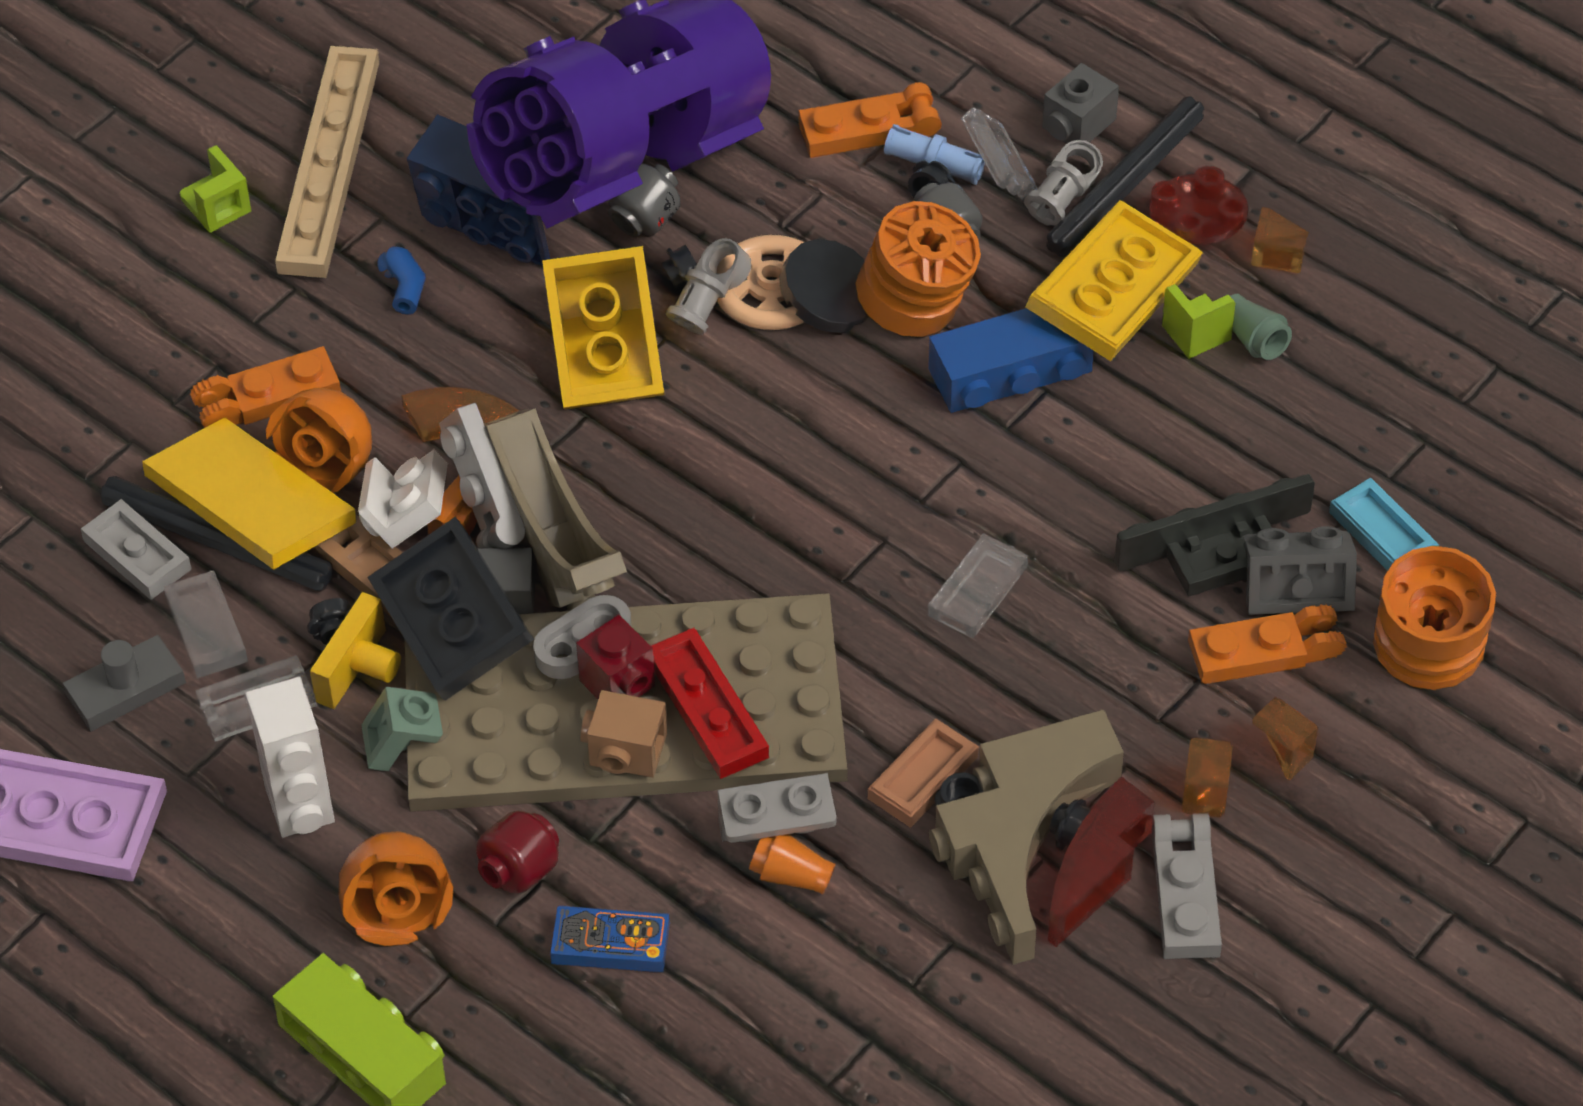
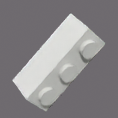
[246,676,335,838]

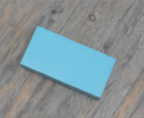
[1329,477,1439,571]

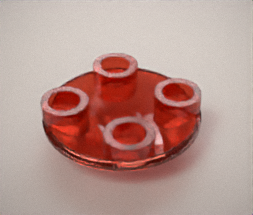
[1149,166,1248,244]

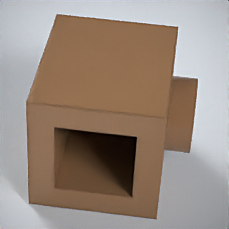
[581,690,667,778]

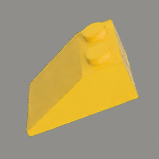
[542,246,665,410]

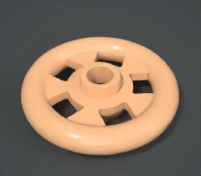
[717,235,804,330]

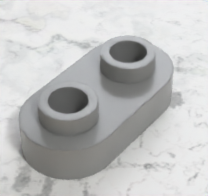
[533,595,632,679]

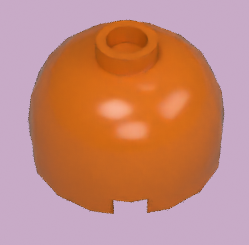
[266,388,373,493]
[339,831,453,946]

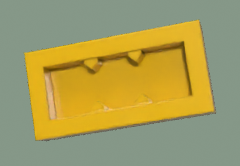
[310,592,401,709]

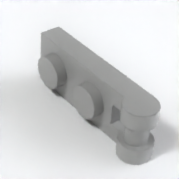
[439,403,525,549]
[1152,813,1222,959]

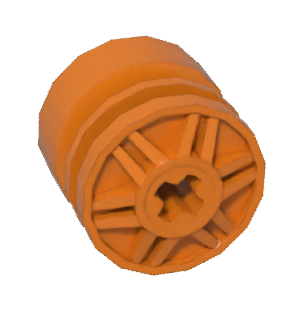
[856,201,981,337]
[1373,546,1496,690]

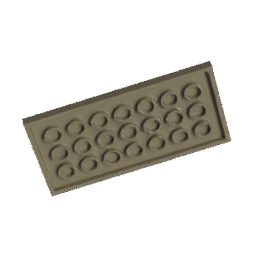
[405,593,847,812]

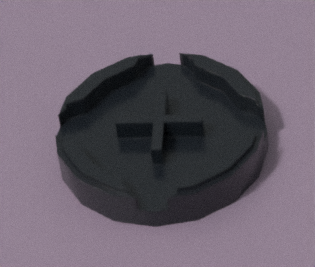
[779,239,869,333]

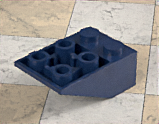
[407,114,551,266]

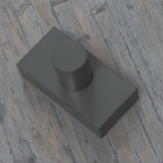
[63,635,186,732]

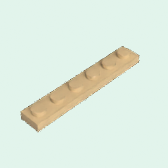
[275,46,379,278]

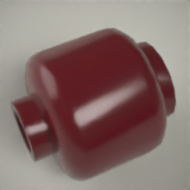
[476,810,559,894]

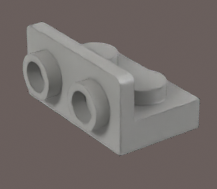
[718,773,837,843]

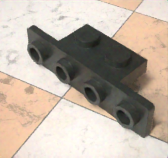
[1114,474,1315,597]

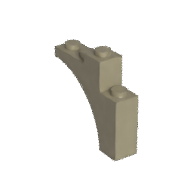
[484,408,627,611]
[929,710,1124,965]

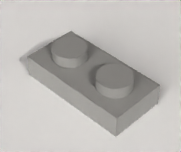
[81,499,191,600]

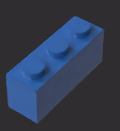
[928,308,1094,413]

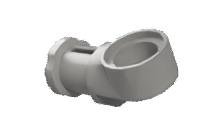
[1024,140,1103,226]
[665,238,751,335]

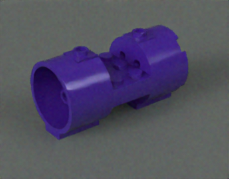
[467,0,771,229]

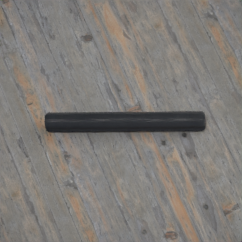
[1046,96,1204,257]
[100,476,333,591]

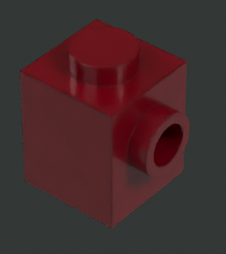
[576,615,655,699]

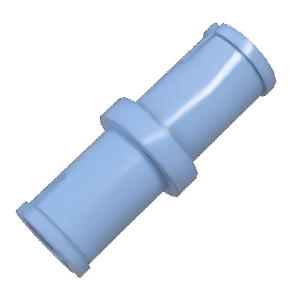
[884,124,986,185]

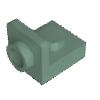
[361,687,443,771]

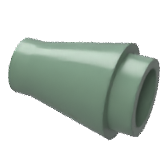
[1230,294,1292,360]

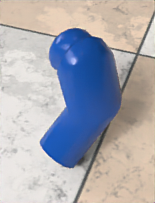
[377,247,426,315]

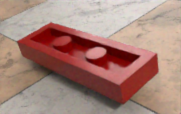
[651,627,769,779]

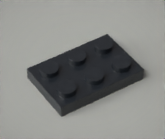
[367,517,534,701]

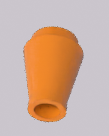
[749,834,836,895]

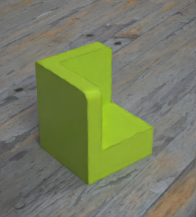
[180,145,251,233]
[1162,284,1236,359]

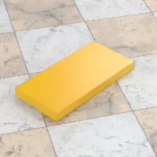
[1025,200,1203,362]
[142,417,356,570]

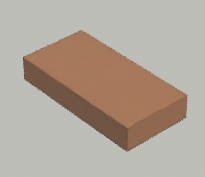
[868,718,979,828]

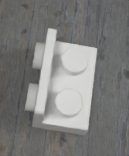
[358,449,448,549]

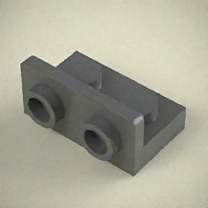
[1244,526,1357,615]

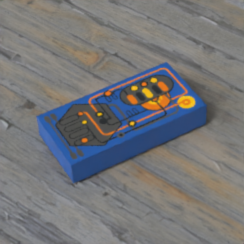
[550,906,670,972]

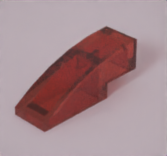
[1048,776,1155,947]

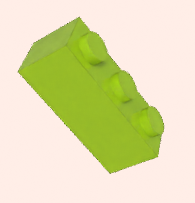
[272,953,446,1106]

